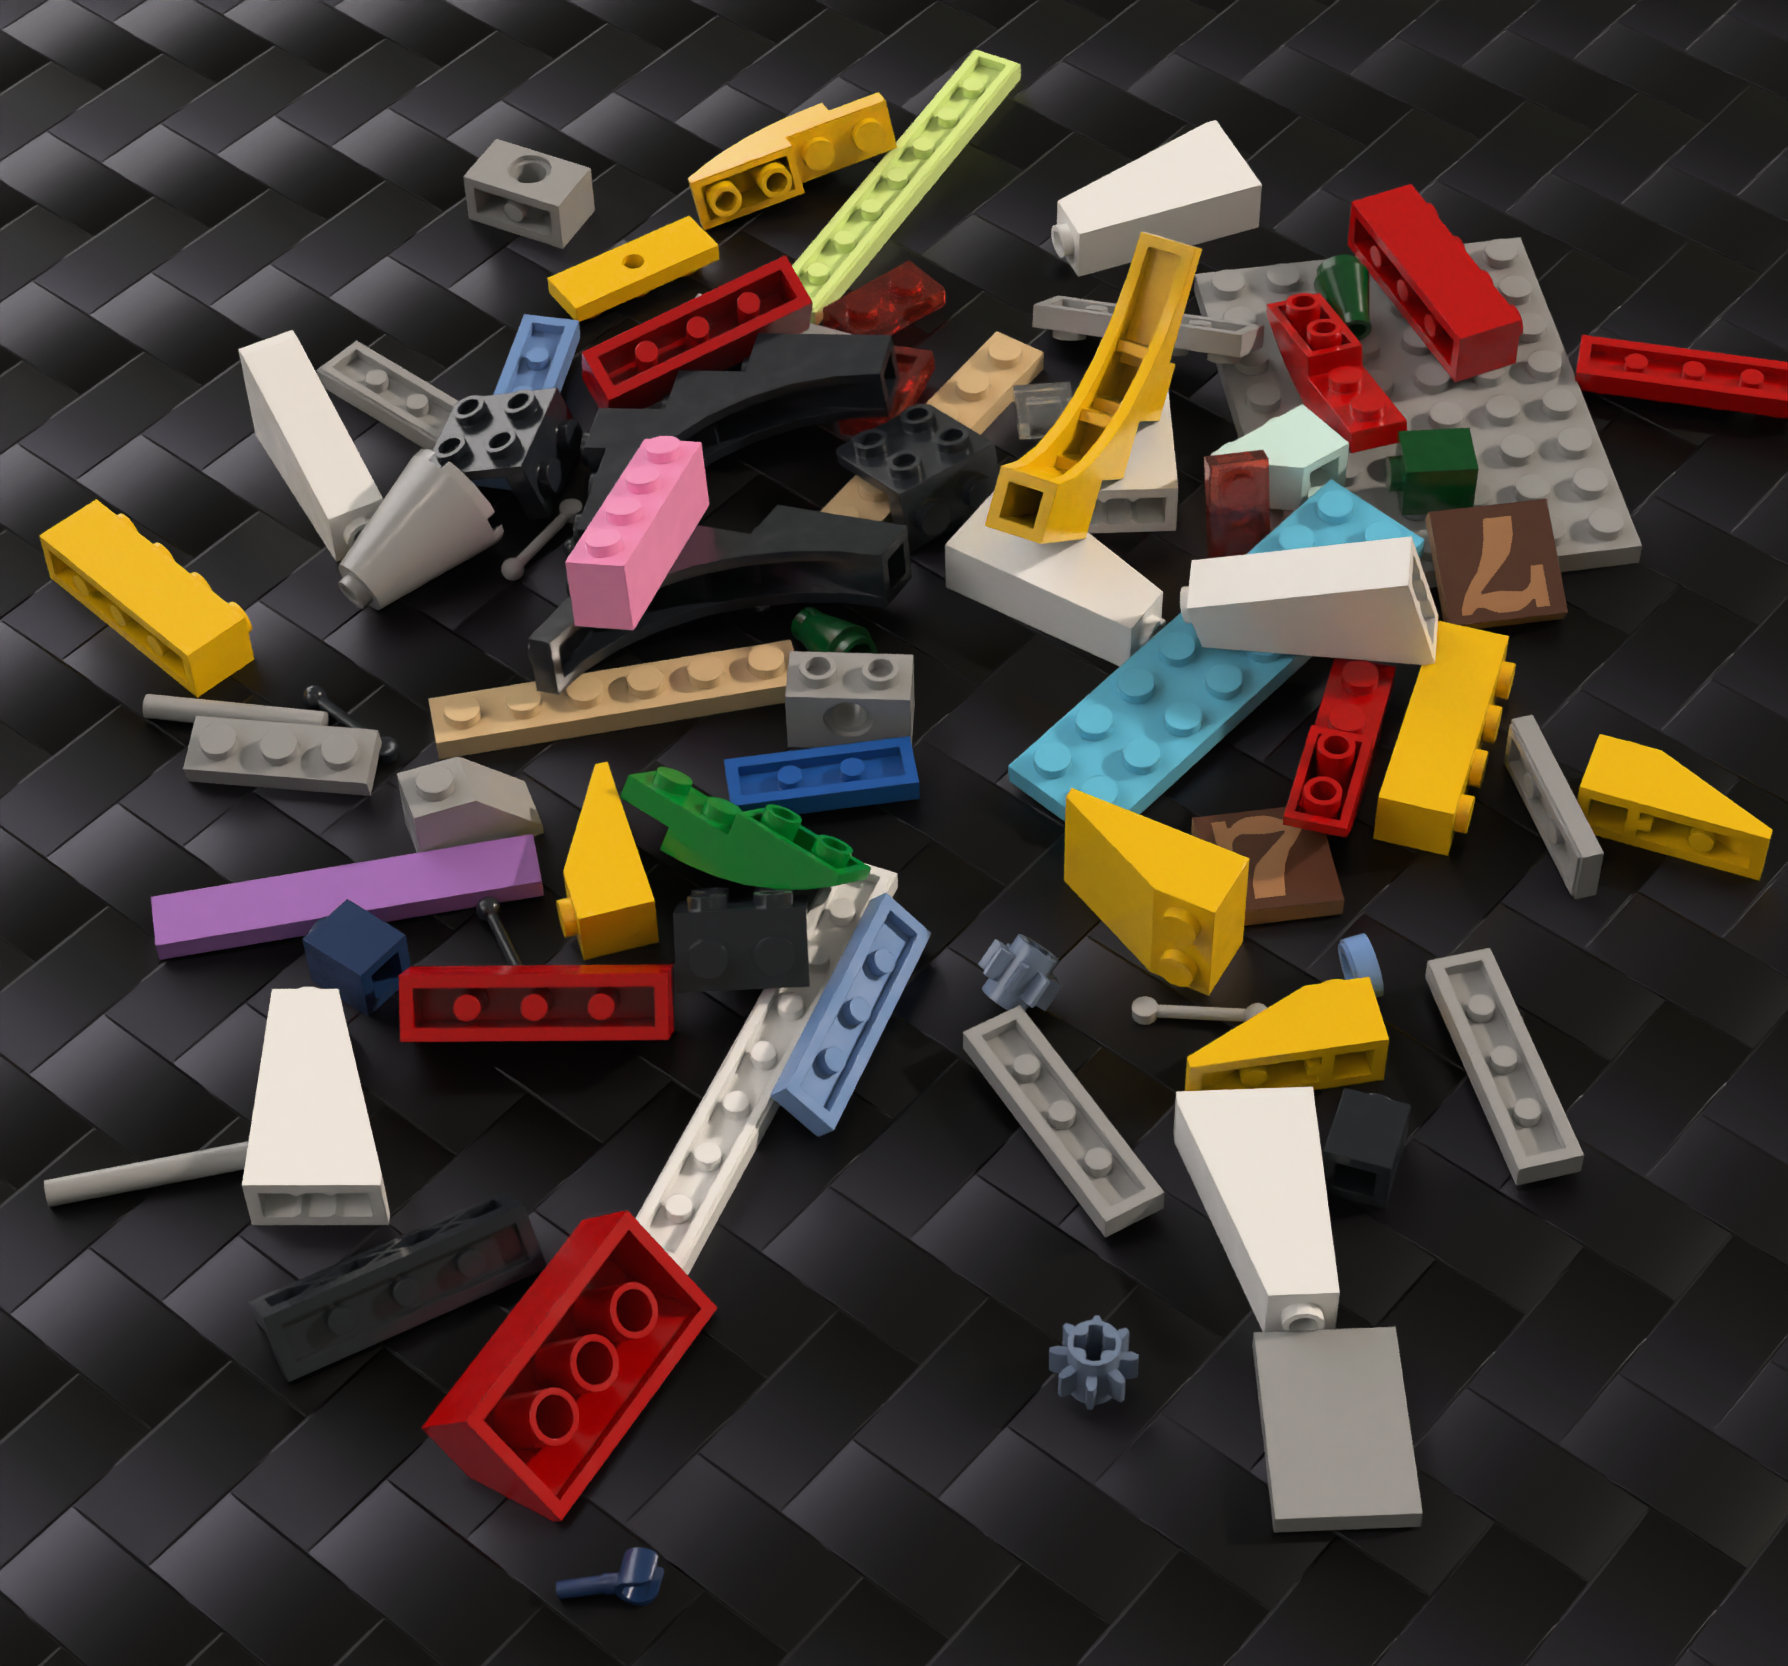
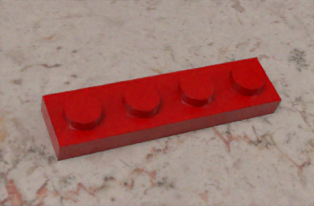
[1575,335,1788,419]

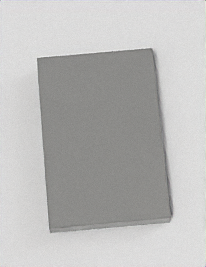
[1252,1327,1423,1533]

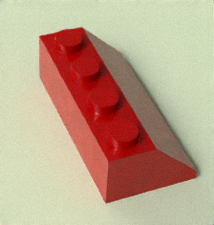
[421,1210,718,1522]

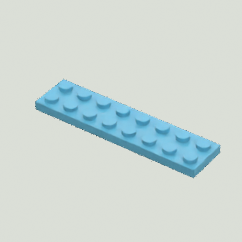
[1008,479,1425,821]

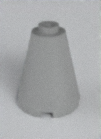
[338,449,504,610]

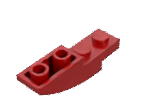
[1266,293,1407,453]
[1283,658,1396,838]

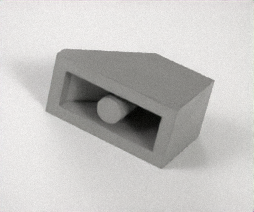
[397,756,544,853]

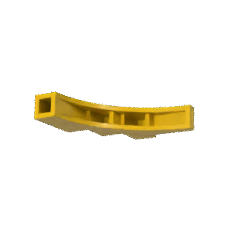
[985,232,1202,544]

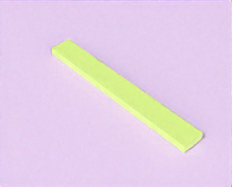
[792,49,1021,325]

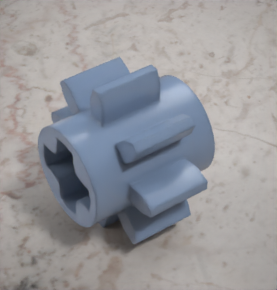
[978,934,1063,1012]
[1049,1316,1139,1410]

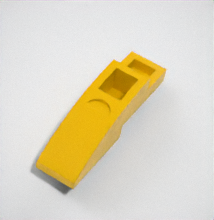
[688,92,897,230]

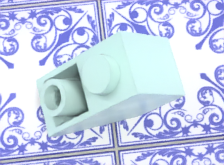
[1208,404,1349,511]

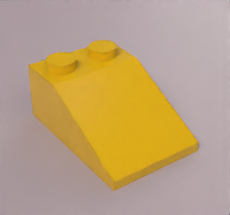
[1064,788,1250,996]

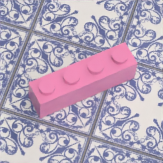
[565,436,710,630]

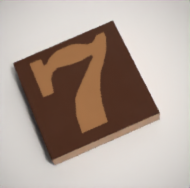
[1425,499,1568,629]
[1191,807,1344,926]

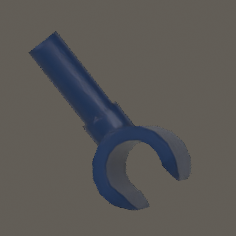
[556,1547,664,1606]

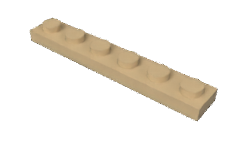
[820,331,1044,523]
[429,640,794,760]

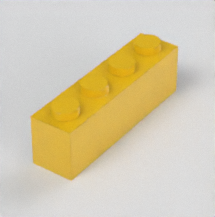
[39,499,254,698]
[1373,621,1516,856]

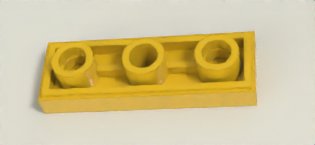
[547,216,719,322]

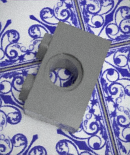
[463,139,595,249]
[785,651,915,748]

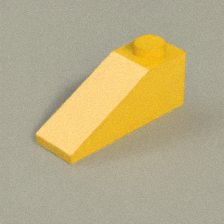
[1577,734,1773,881]
[556,762,659,960]
[1185,977,1389,1091]

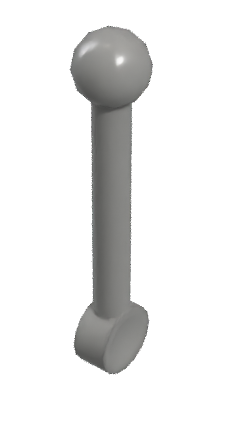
[501,499,583,581]
[1132,996,1267,1025]

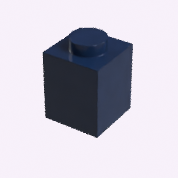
[302,899,411,1017]

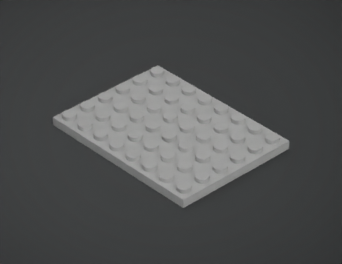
[1194,237,1642,588]

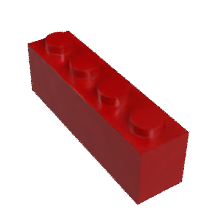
[1347,184,1523,382]
[582,255,813,409]
[399,964,675,1042]

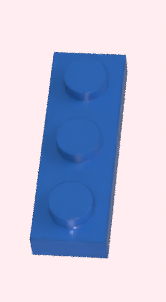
[724,736,920,814]

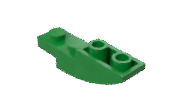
[620,767,871,890]

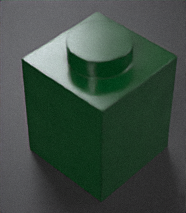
[1385,428,1479,516]

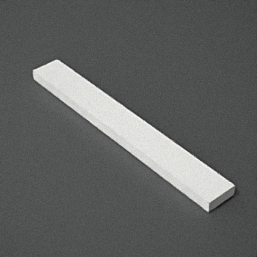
[635,864,898,1275]

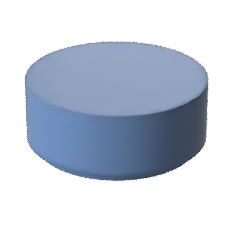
[1338,933,1384,998]

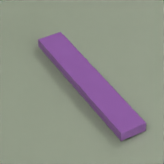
[151,834,544,960]

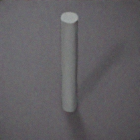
[143,694,329,726]
[44,1141,249,1207]

